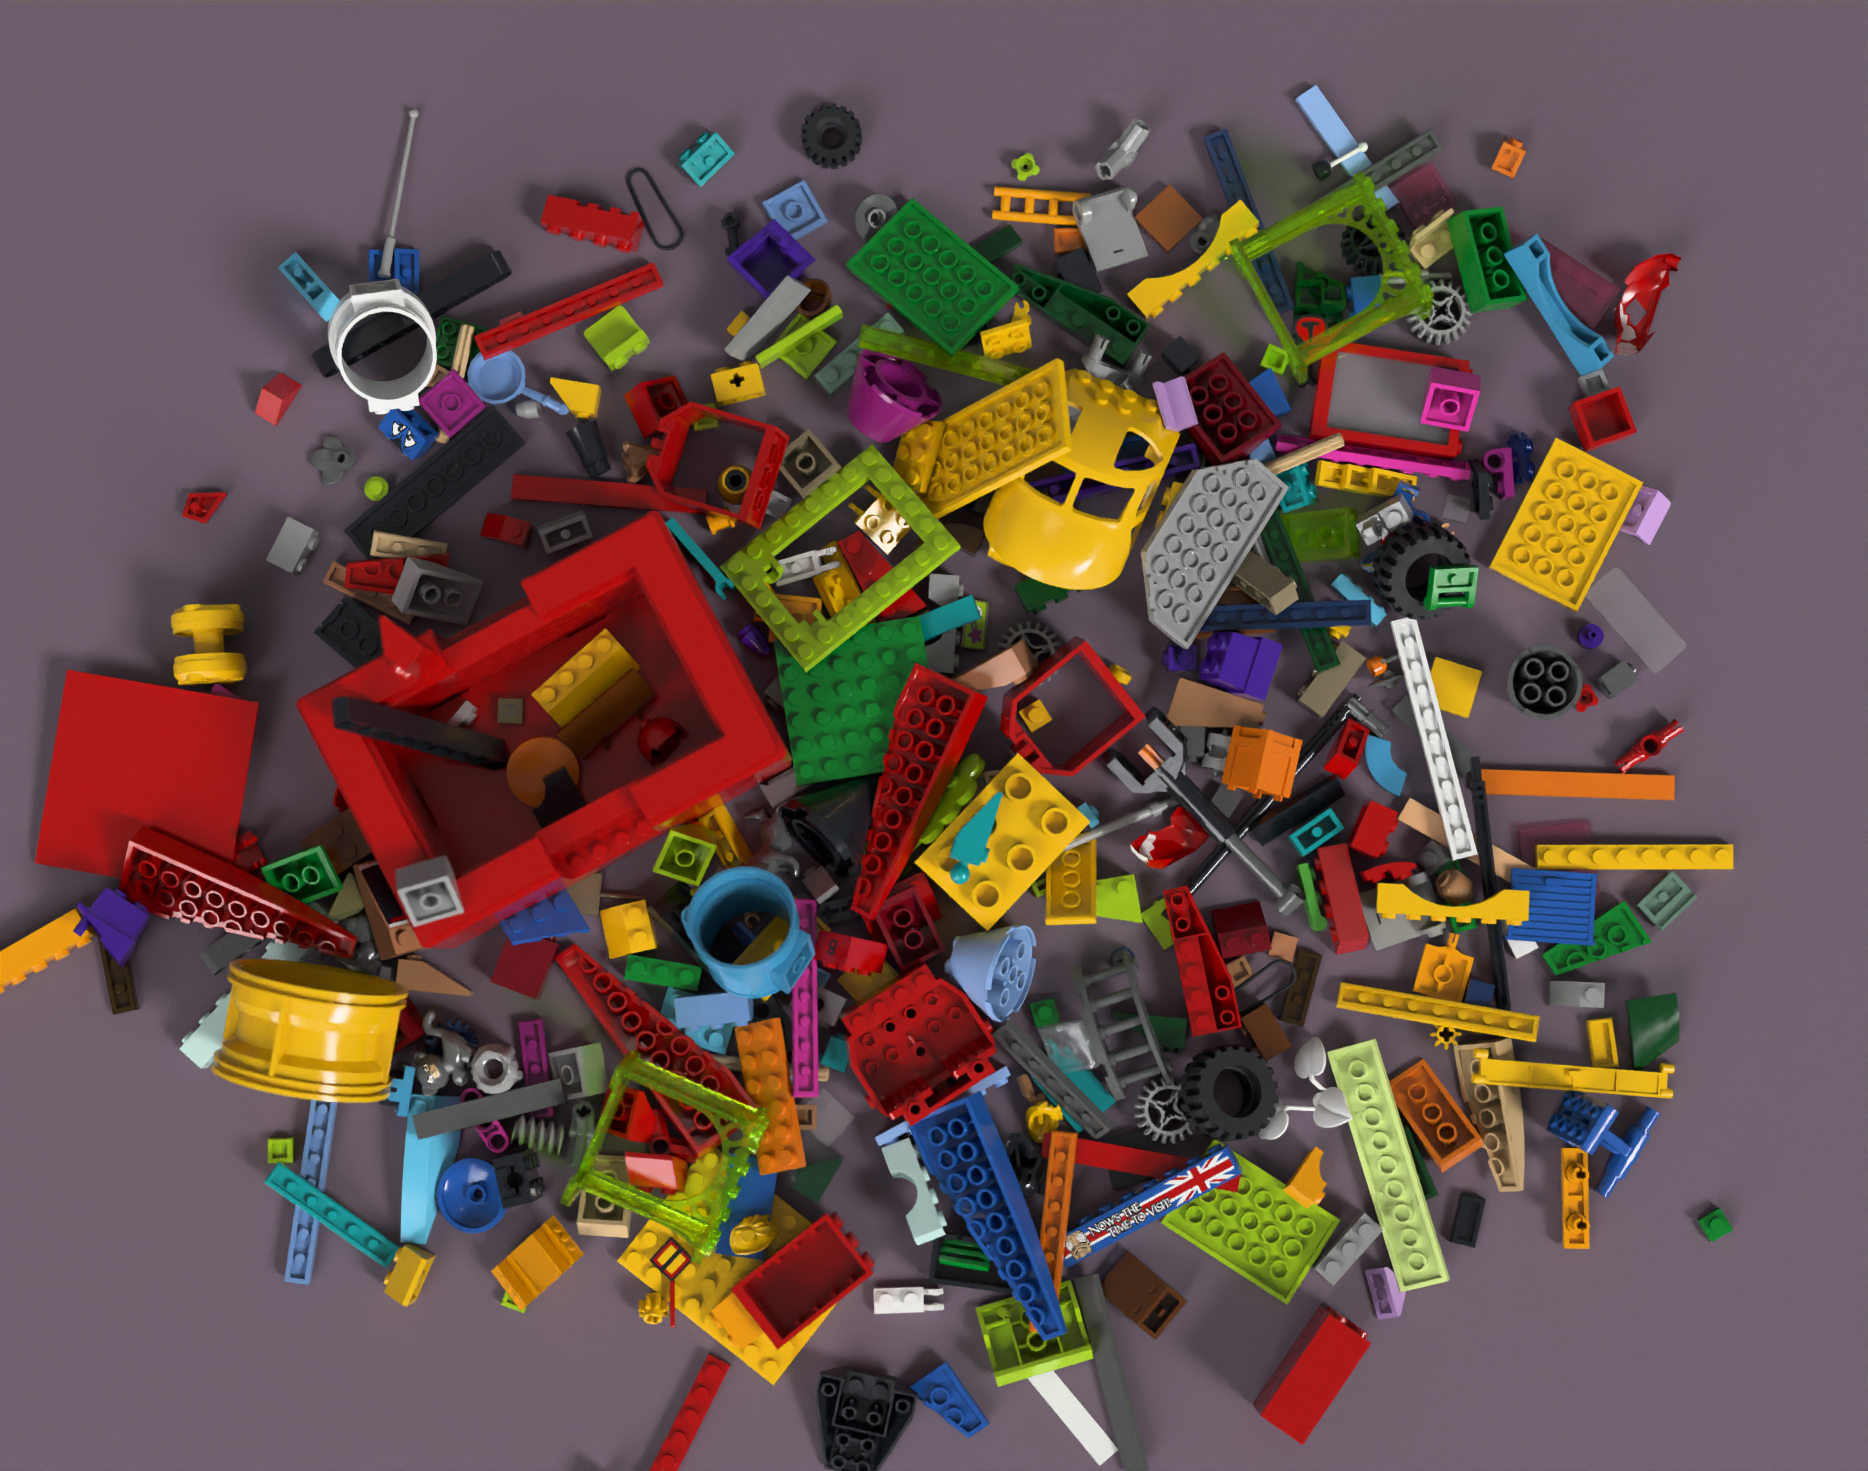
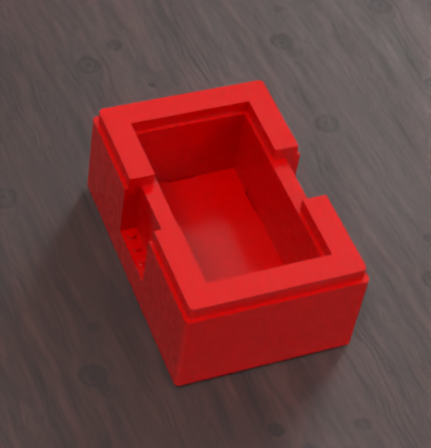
[296,511,793,949]

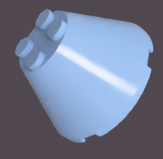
[944,924,1036,1023]

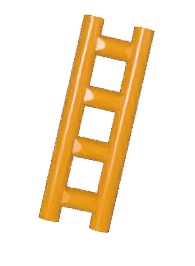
[992,186,1091,226]

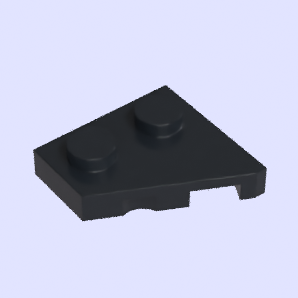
[1468,459,1493,520]

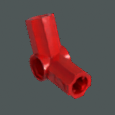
[649,1108,697,1164]

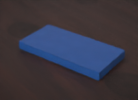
[715,1153,778,1260]

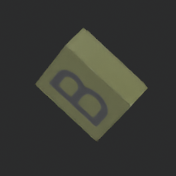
[497,698,524,724]

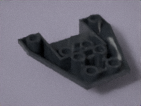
[815,1366,918,1471]

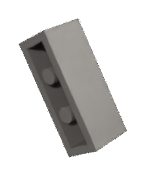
[1312,1210,1383,1286]

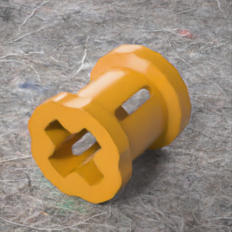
[705,506,736,535]

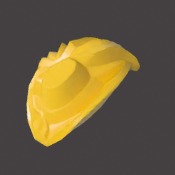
[1026,1100,1063,1143]
[729,1214,779,1255]

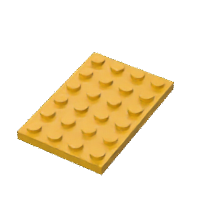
[1488,438,1643,613]

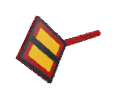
[650,1237,694,1328]

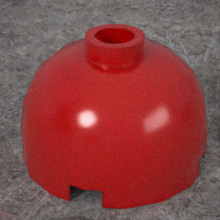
[637,716,686,766]

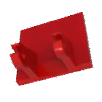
[233,831,268,880]

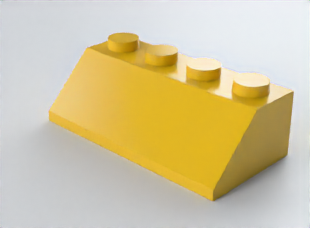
[531,628,641,727]

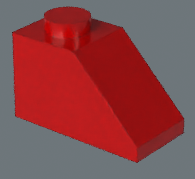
[480,513,534,550]
[1323,718,1370,780]

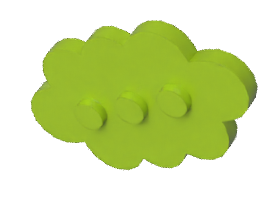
[913,753,985,851]

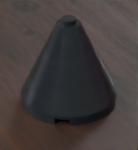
[779,774,880,880]

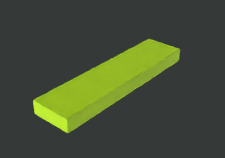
[755,305,843,369]

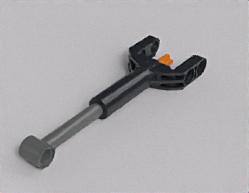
[1102,707,1306,916]

